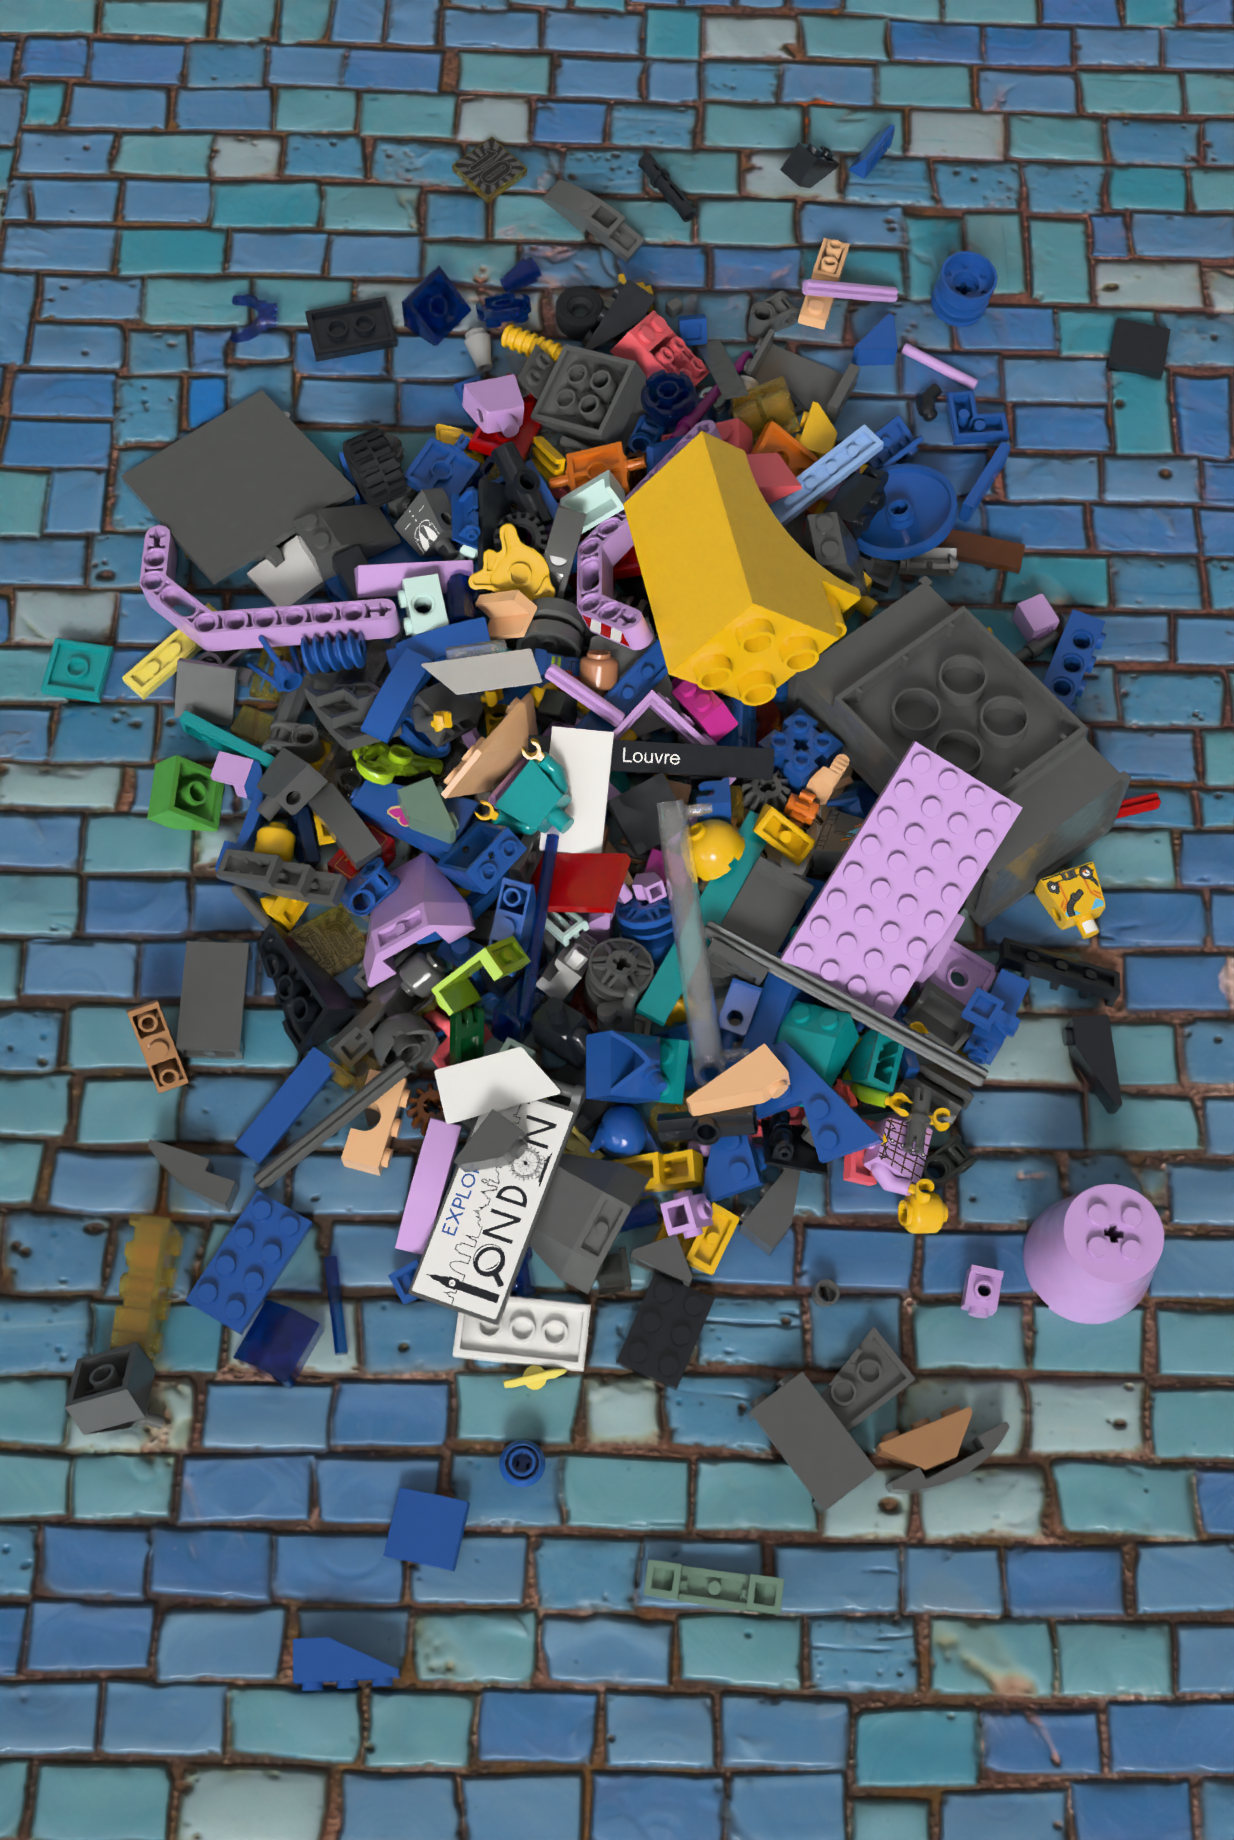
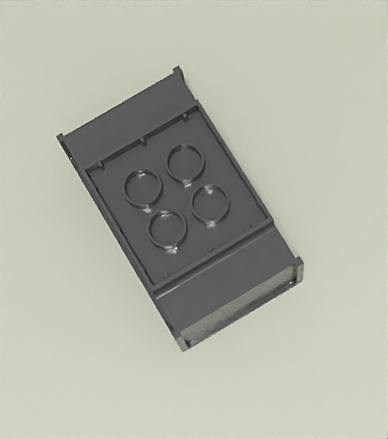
[786,575,1131,928]

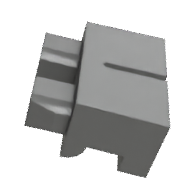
[535,931,597,1001]

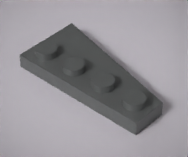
[821,1327,915,1432]

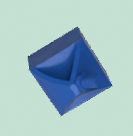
[586,1030,667,1104]

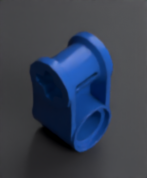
[627,414,669,455]
[340,857,400,916]

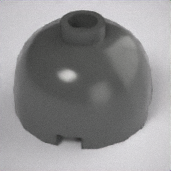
[372,1012,439,1073]

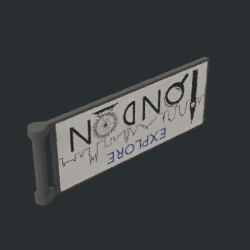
[408,1078,586,1325]

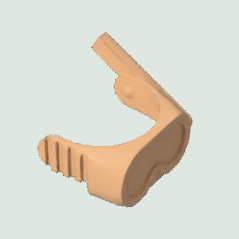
[805,754,854,805]

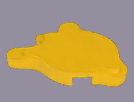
[468,523,555,601]

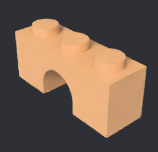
[341,1069,412,1176]

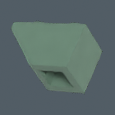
[397,777,459,844]

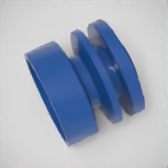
[930,251,998,327]
[616,888,684,967]

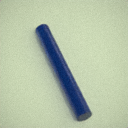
[324,1256,348,1355]

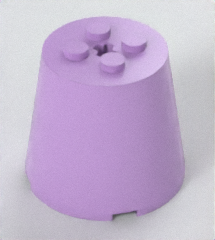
[1023,1184,1164,1324]

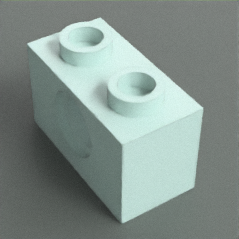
[397,573,449,637]

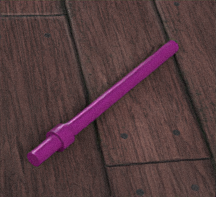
[669,351,753,439]

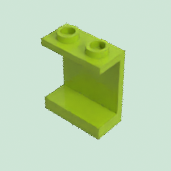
[431,935,531,1016]

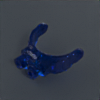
[230,294,278,343]

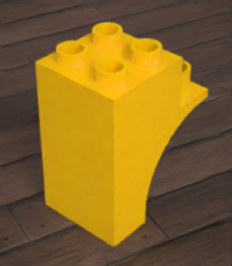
[623,431,862,706]

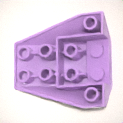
[363,852,475,988]

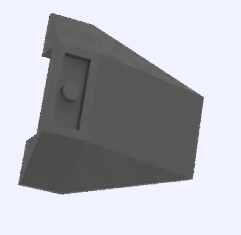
[529,1153,650,1294]

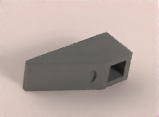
[739,1167,801,1256]

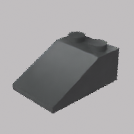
[292,504,401,581]

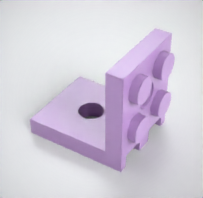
[912,913,997,1005]

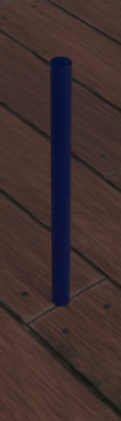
[518,834,559,1020]

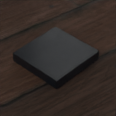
[1107,318,1171,379]

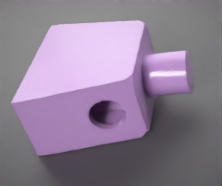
[462,374,524,438]

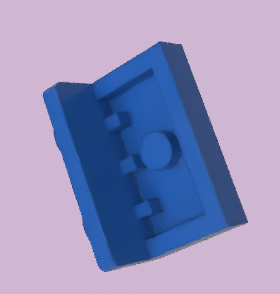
[865,415,924,469]

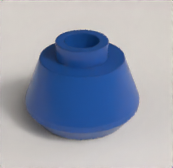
[499,1440,545,1487]

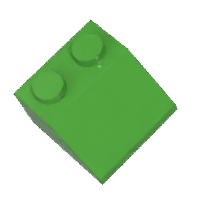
[147,755,224,832]

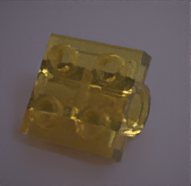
[732,376,801,448]

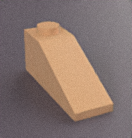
[686,1043,790,1117]

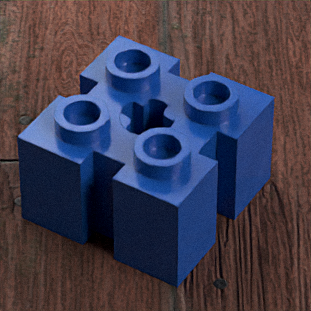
[758,708,844,795]

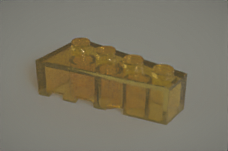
[109,1213,183,1362]

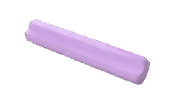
[544,664,625,727]

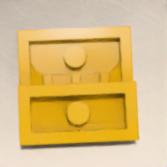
[652,1188,740,1275]

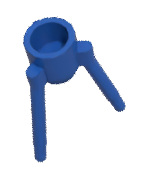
[247,635,306,692]

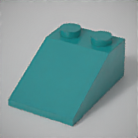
[775,1001,860,1107]

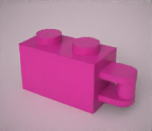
[671,677,738,743]

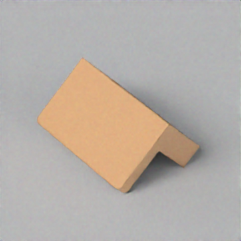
[475,590,538,640]

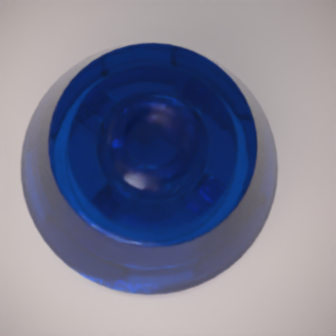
[641,370,697,427]

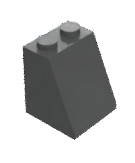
[801,512,868,596]

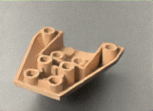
[441,693,538,799]

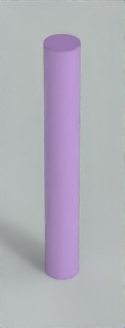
[901,343,979,390]

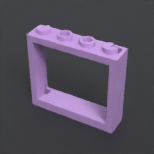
[607,690,737,853]

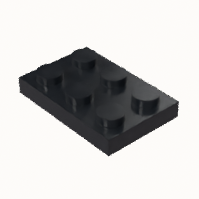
[616,1273,715,1391]

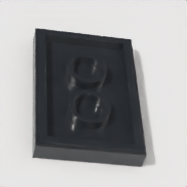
[305,296,397,362]

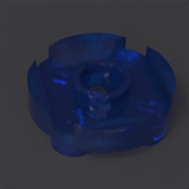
[476,293,532,328]

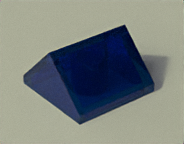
[402,266,471,346]

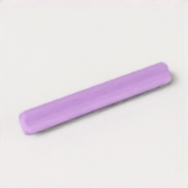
[802,279,898,303]

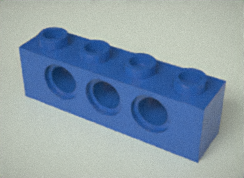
[1042,609,1106,714]

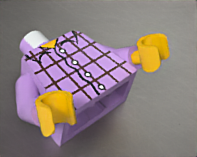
[863,1108,951,1204]

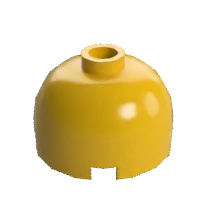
[682,819,745,881]

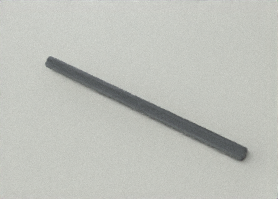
[703,920,989,1086]

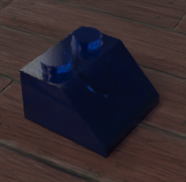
[233,1300,324,1389]

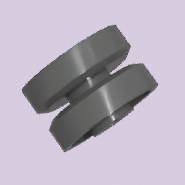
[517,597,586,659]

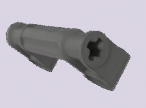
[262,651,349,763]

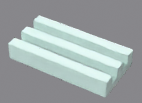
[536,912,589,947]

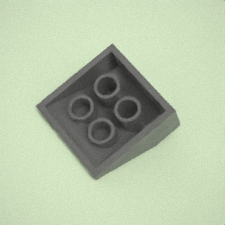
[530,344,648,447]

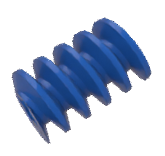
[301,630,367,674]

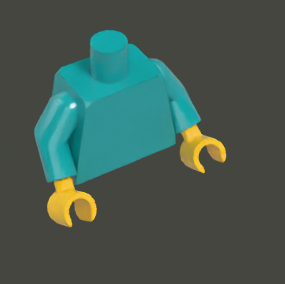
[474,738,574,835]

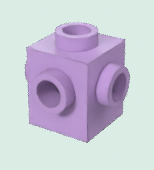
[660,1189,714,1239]

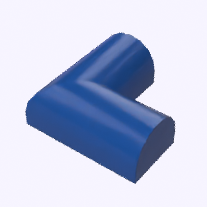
[945,390,1010,445]

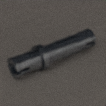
[638,153,697,222]

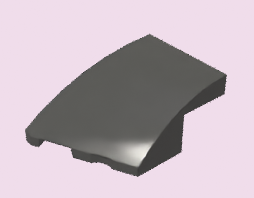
[304,681,402,751]

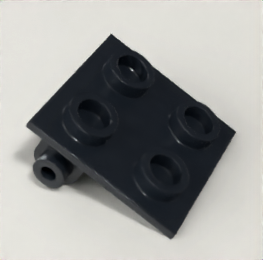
[761,1110,828,1175]

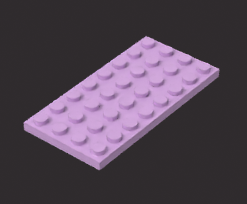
[780,741,1022,1017]

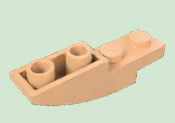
[798,238,850,330]

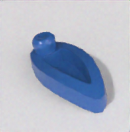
[399,713,451,758]

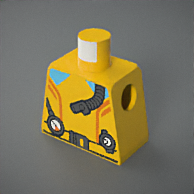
[1034,861,1105,939]

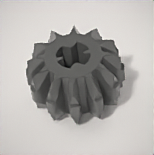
[738,771,791,814]

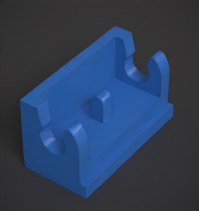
[696,777,731,824]

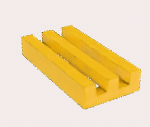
[531,436,566,482]

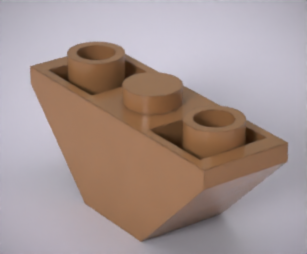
[126,999,189,1094]
[875,1405,973,1473]

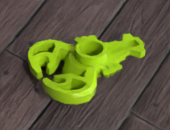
[352,741,443,785]

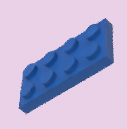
[185,1190,313,1336]

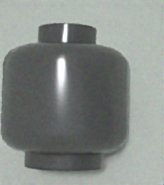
[399,951,446,998]

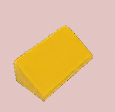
[752,804,816,866]

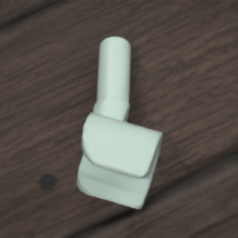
[454,545,478,562]

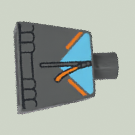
[813,809,865,872]

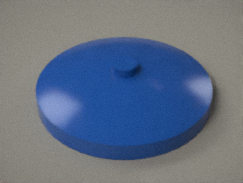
[856,463,958,560]

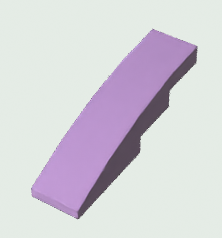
[395,1117,462,1255]

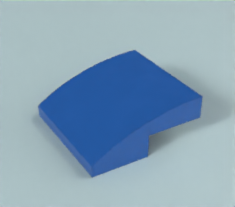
[383,1488,470,1572]

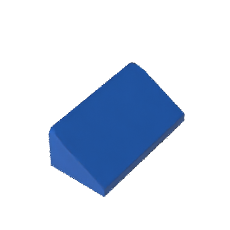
[849,124,895,179]

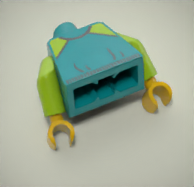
[841,1021,929,1117]

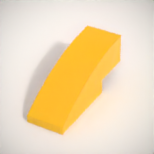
[610,1149,704,1193]

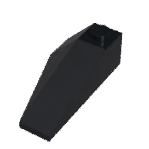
[257,922,357,1054]

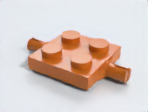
[549,441,647,495]

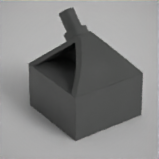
[65,1342,165,1435]

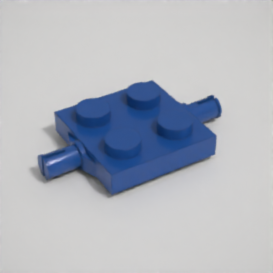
[404,434,481,504]

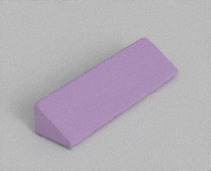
[354,560,474,599]

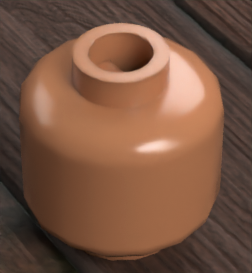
[579,650,619,696]

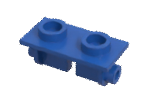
[451,487,481,549]

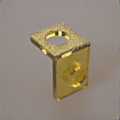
[328,1054,380,1092]

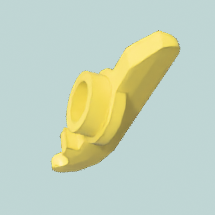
[503,1365,567,1390]

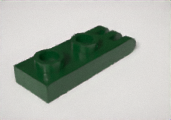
[449,1006,484,1066]

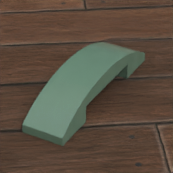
[644,1559,784,1615]

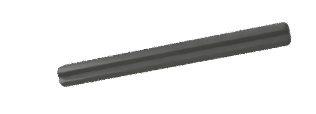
[253,1058,411,1189]

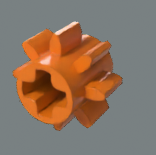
[783,789,821,829]

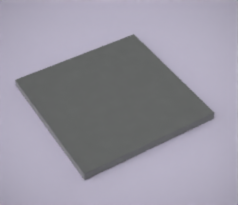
[121,390,357,585]

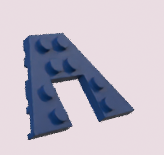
[702,1041,883,1203]

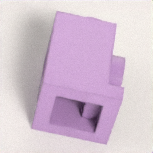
[960,1265,1004,1318]

